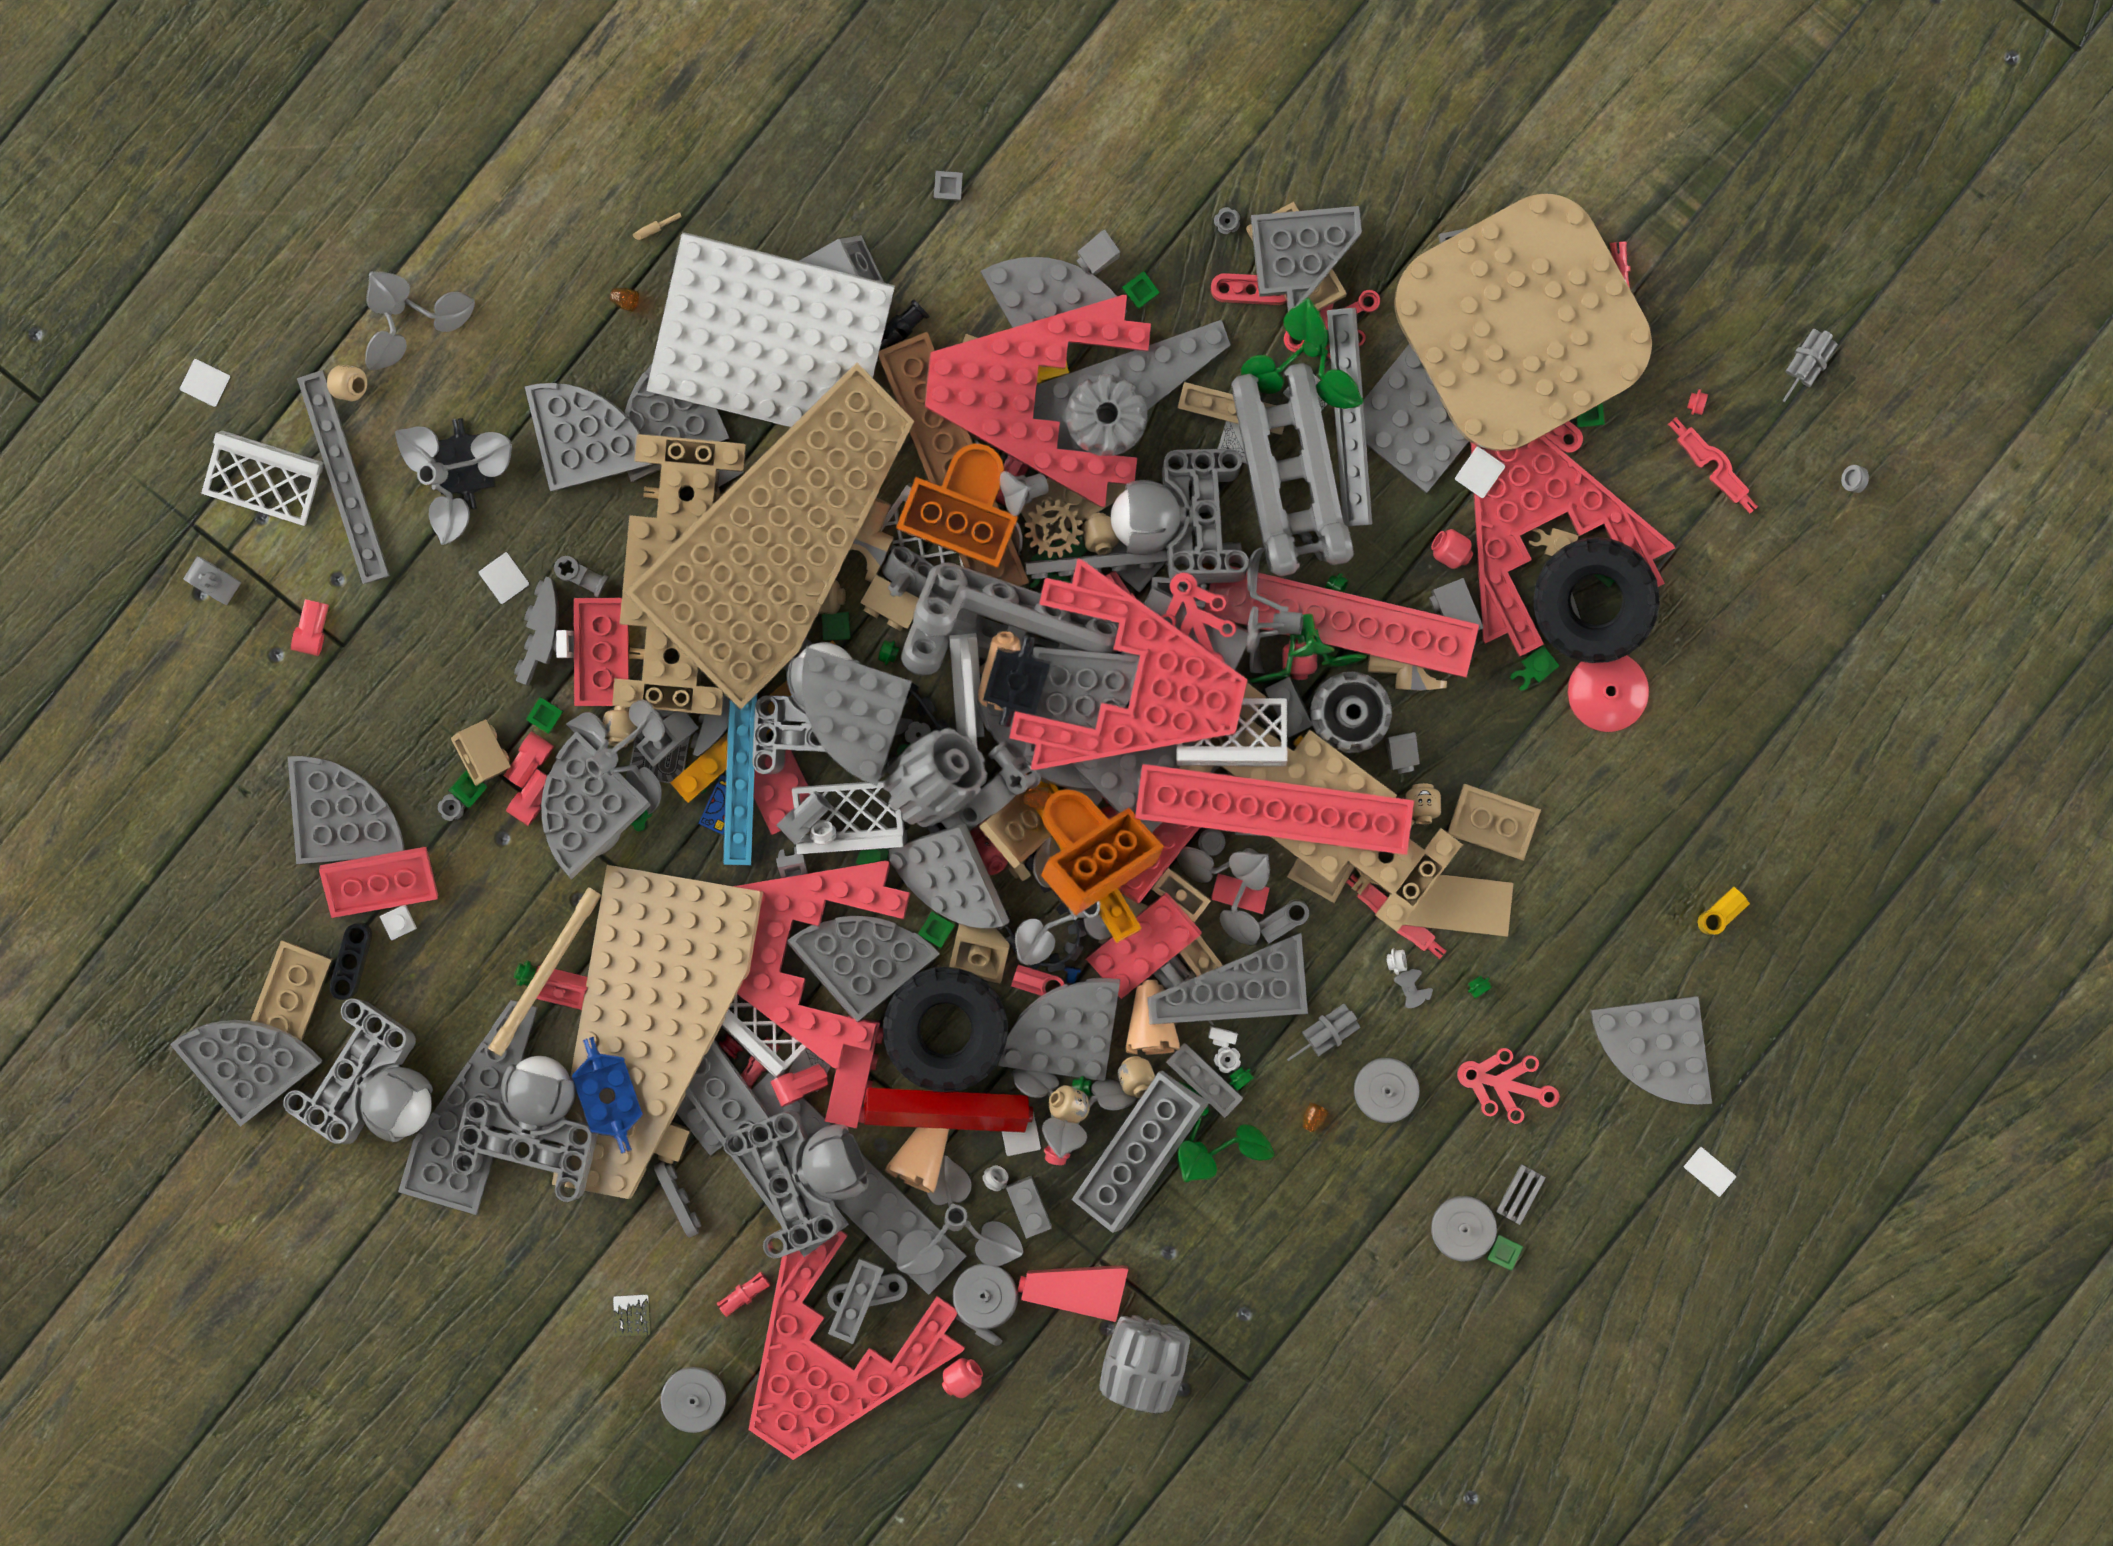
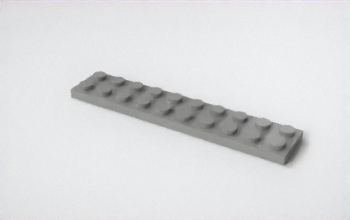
[686,1039,849,1257]
[752,1072,966,1295]

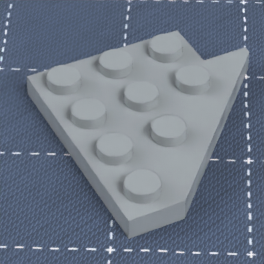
[1251,206,1362,311]

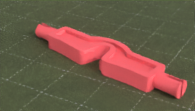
[1668,417,1758,514]
[1346,874,1447,959]

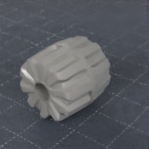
[1066,375,1147,456]
[1311,672,1392,753]
[883,729,987,827]
[1099,1315,1190,1413]

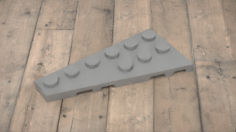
[1147,933,1308,1025]

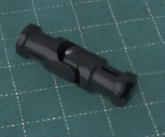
[877,299,930,361]

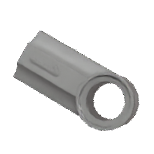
[776,791,831,844]
[1258,899,1309,943]

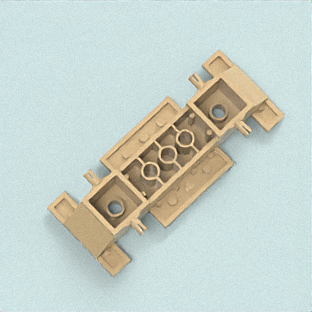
[612,434,746,715]
[1179,683,1463,932]

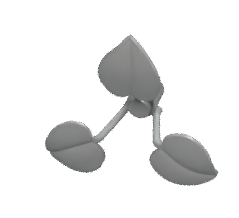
[365,272,475,370]
[395,426,512,545]
[973,439,1049,556]
[1247,548,1303,673]
[566,700,665,815]
[1015,837,1112,965]
[1176,846,1269,945]
[1011,1069,1137,1158]
[896,1155,1023,1275]

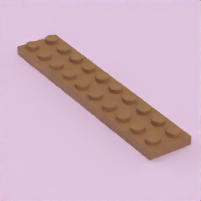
[878,332,1029,587]

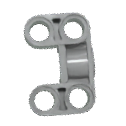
[940,772,1018,832]

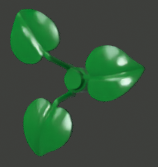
[1241,298,1364,409]
[1243,614,1368,684]
[1177,1082,1275,1182]

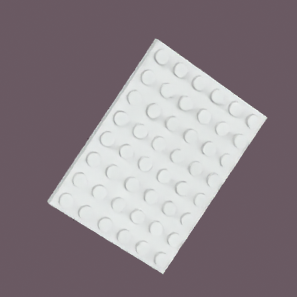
[646,232,895,427]

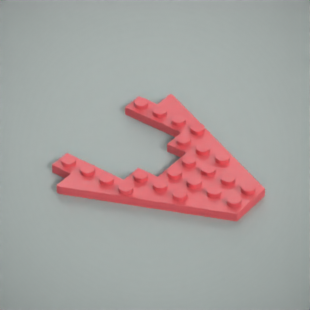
[925,295,1151,508]
[1470,435,1675,657]
[1009,559,1248,770]
[733,861,911,1069]
[749,1230,965,1460]

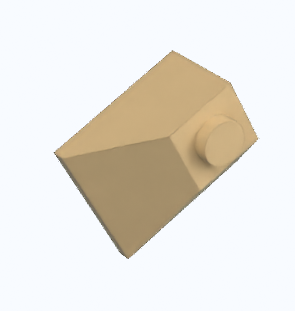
[949,924,1010,984]

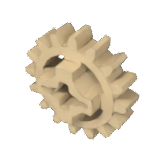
[1025,500,1083,559]

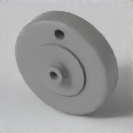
[1354,1057,1419,1123]
[1431,1196,1497,1261]
[953,1264,1018,1329]
[661,1367,726,1433]

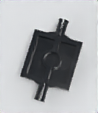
[435,418,496,510]
[983,636,1051,727]

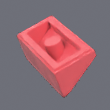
[1211,873,1270,914]
[534,966,588,1010]

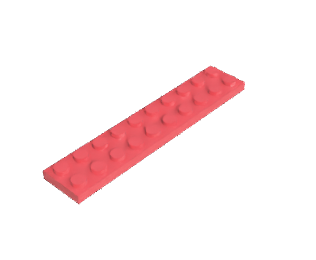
[1204,566,1479,678]
[1135,764,1414,855]

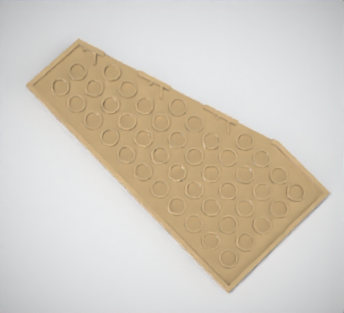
[624,363,914,709]
[552,865,763,1199]

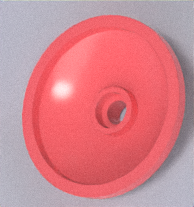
[1567,655,1649,732]

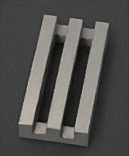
[1496,1164,1546,1225]

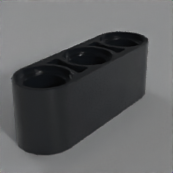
[330,923,372,1000]

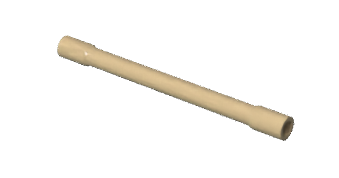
[488,887,602,1057]

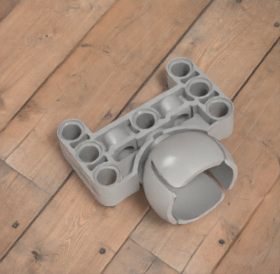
[723,1110,869,1258]

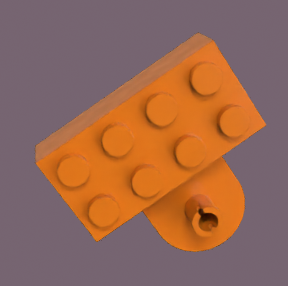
[896,444,1018,569]
[1041,790,1164,915]

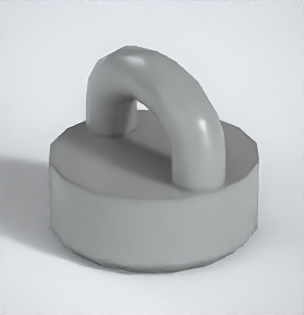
[1841,465,1869,493]

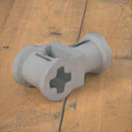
[554,556,609,598]
[989,740,1041,794]

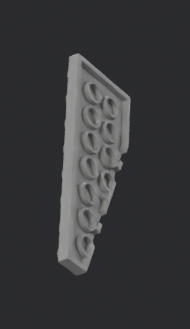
[1033,320,1230,452]
[398,1000,538,1215]

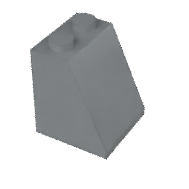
[799,235,884,283]

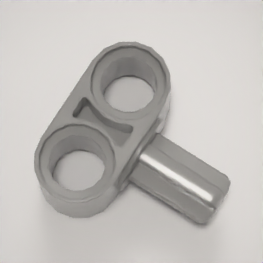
[882,546,934,597]
[183,556,241,605]

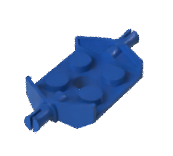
[572,1037,643,1154]

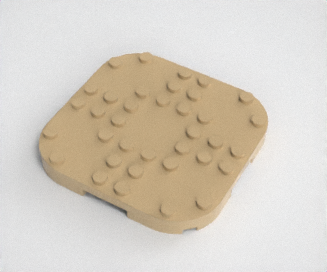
[1394,194,1652,451]

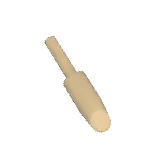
[633,212,682,240]

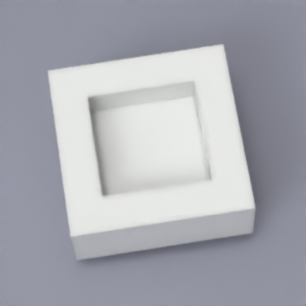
[553,630,574,658]
[380,905,417,941]
[1208,1026,1238,1048]

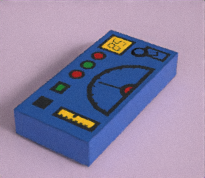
[698,775,726,835]

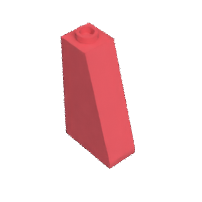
[1017,1265,1128,1322]

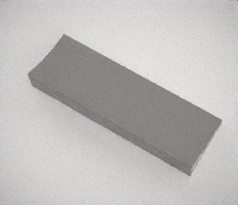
[1071,1071,1210,1233]

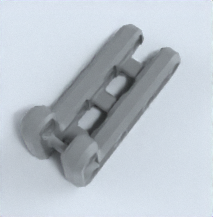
[1231,363,1353,576]
[901,563,1119,676]

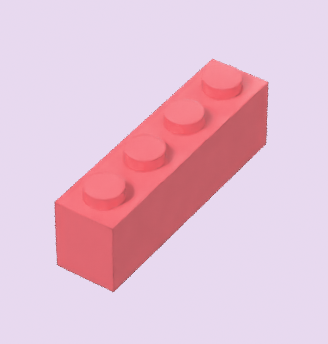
[825,1015,883,1128]

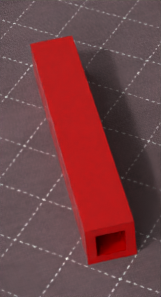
[864,1087,1033,1133]

